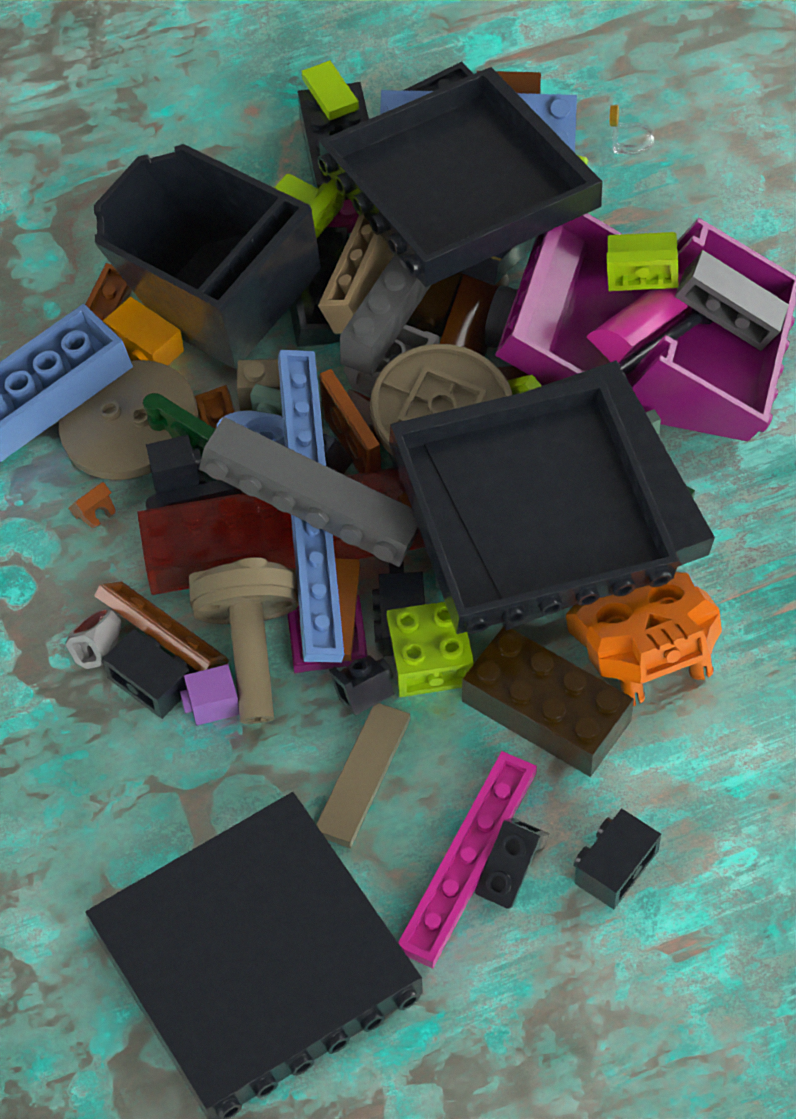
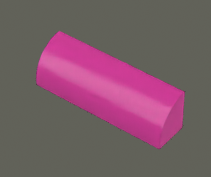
[586,274,692,363]

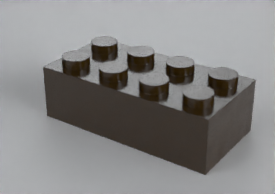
[462,626,634,777]

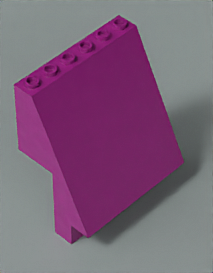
[495,213,796,442]

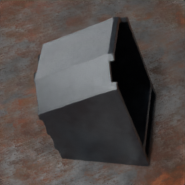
[94,144,321,369]

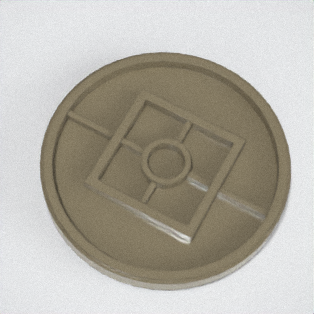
[370,344,512,456]
[59,360,198,480]

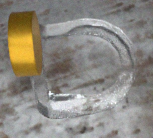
[609,105,655,155]

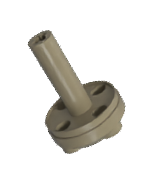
[189,558,299,724]

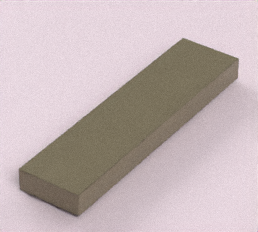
[316,703,411,849]

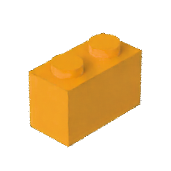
[103,297,184,366]

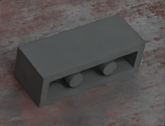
[675,250,789,351]

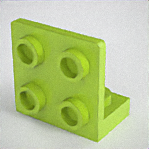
[275,174,345,239]
[607,232,679,291]
[387,601,474,698]

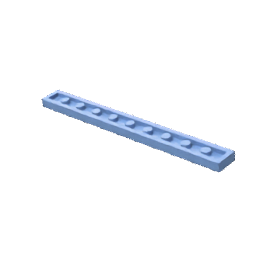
[278,350,344,663]

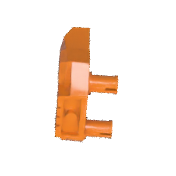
[566,570,722,706]

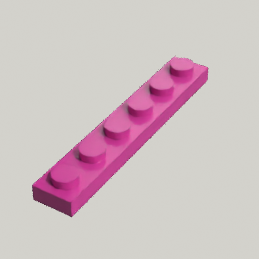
[398,751,537,969]

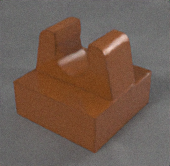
[68,482,116,528]

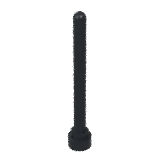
[619,308,714,376]

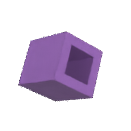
[180,664,239,726]

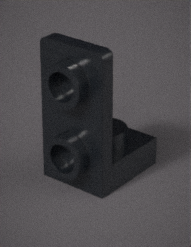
[475,818,550,909]

